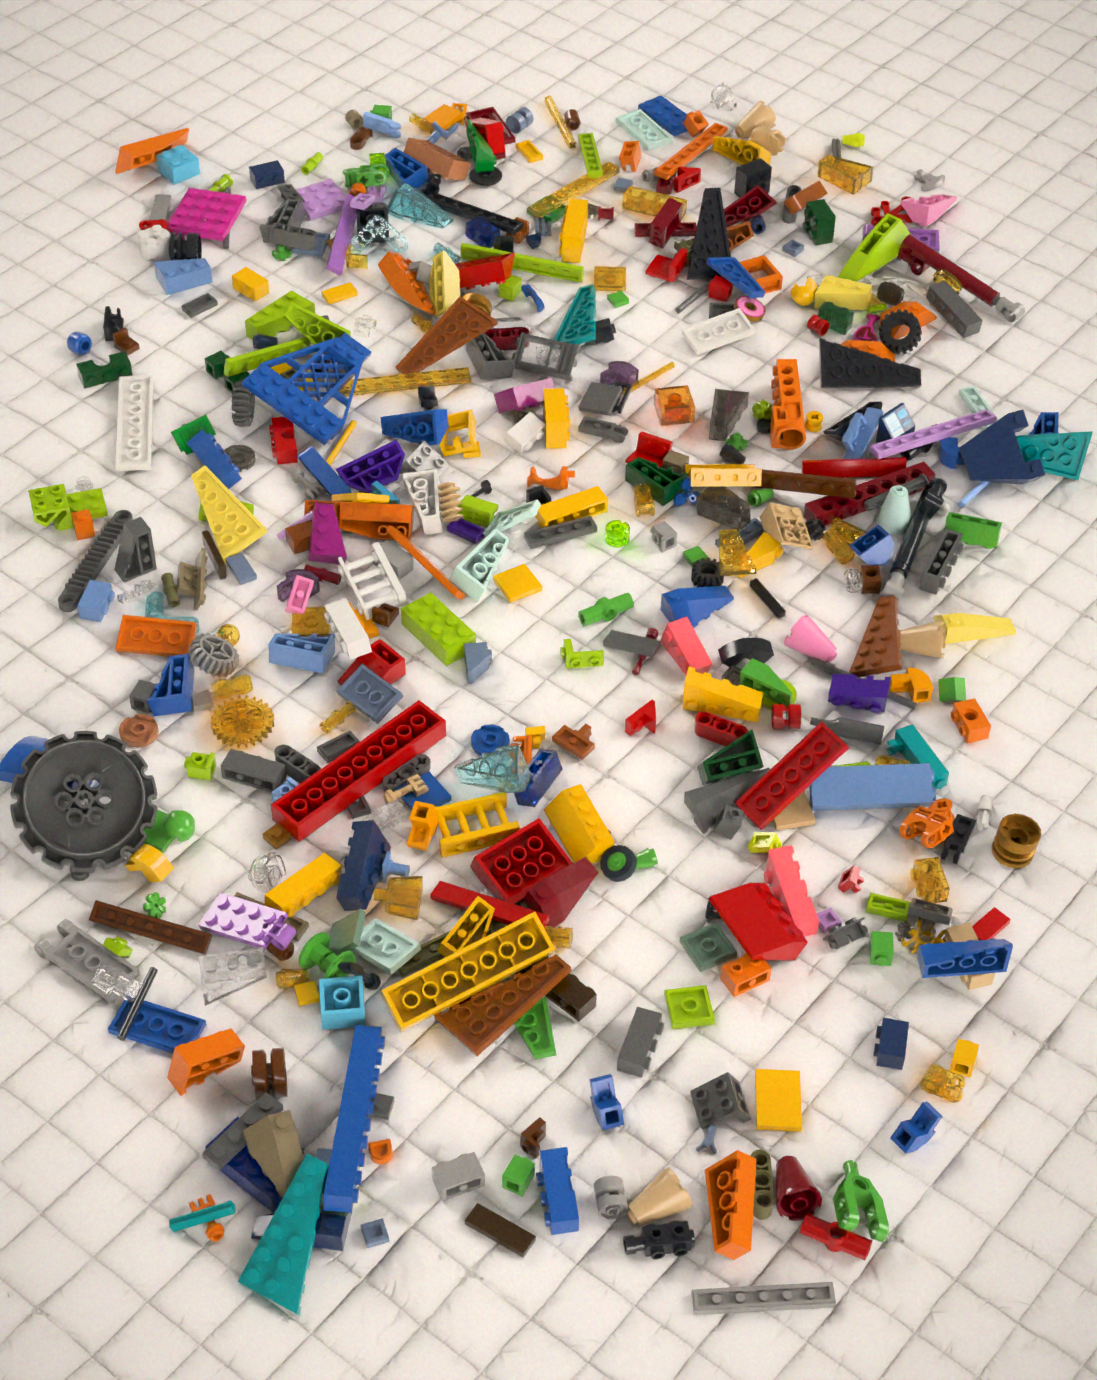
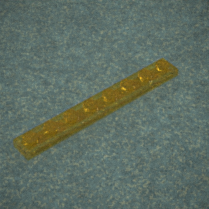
[528,162,620,218]
[335,367,471,397]

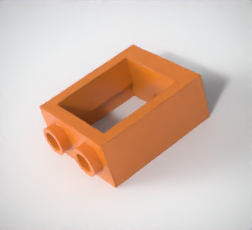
[739,255,783,294]

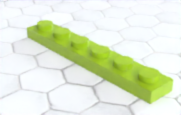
[578,133,603,178]
[224,337,311,377]

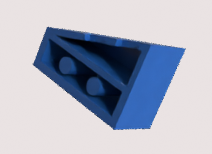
[536,1147,579,1235]

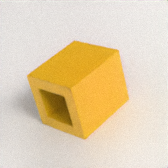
[949,1039,979,1078]

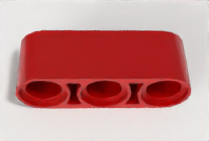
[694,711,748,747]

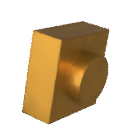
[262,823,292,850]

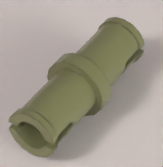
[161,573,180,607]

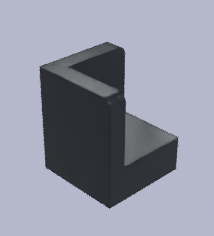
[494,235,514,253]
[526,485,551,505]

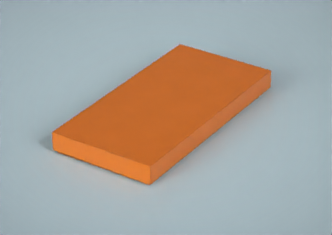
[115,615,197,657]

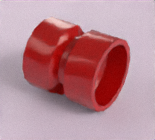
[771,704,801,729]

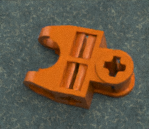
[899,798,955,848]

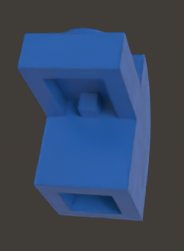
[938,437,965,469]
[589,1074,624,1130]
[890,1101,943,1154]

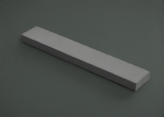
[691,1282,836,1315]

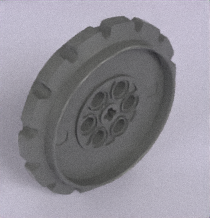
[10,731,158,873]

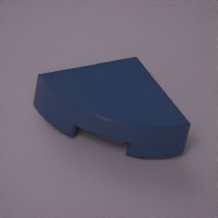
[526,233,541,249]

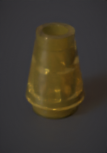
[276,969,309,990]

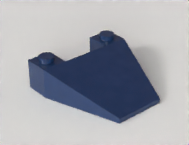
[959,409,1045,484]

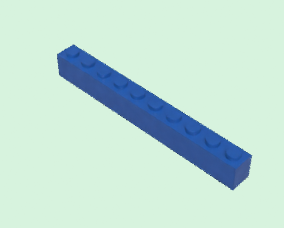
[324,1025,385,1213]

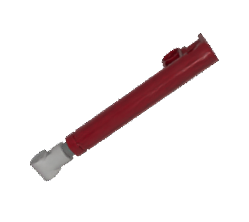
[897,234,1025,323]

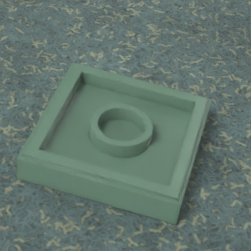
[328,908,366,956]
[679,923,737,972]

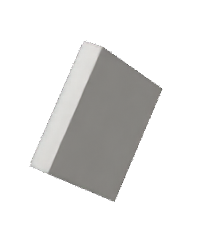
[492,317,526,329]

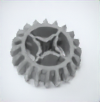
[188,633,240,678]

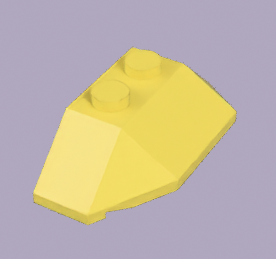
[429,251,460,317]

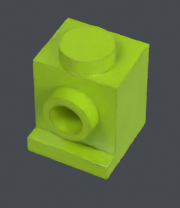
[184,752,216,780]

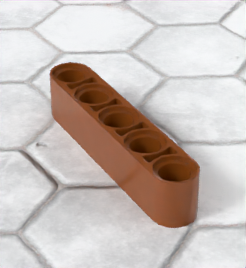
[783,180,828,216]

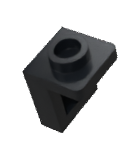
[418,385,438,409]

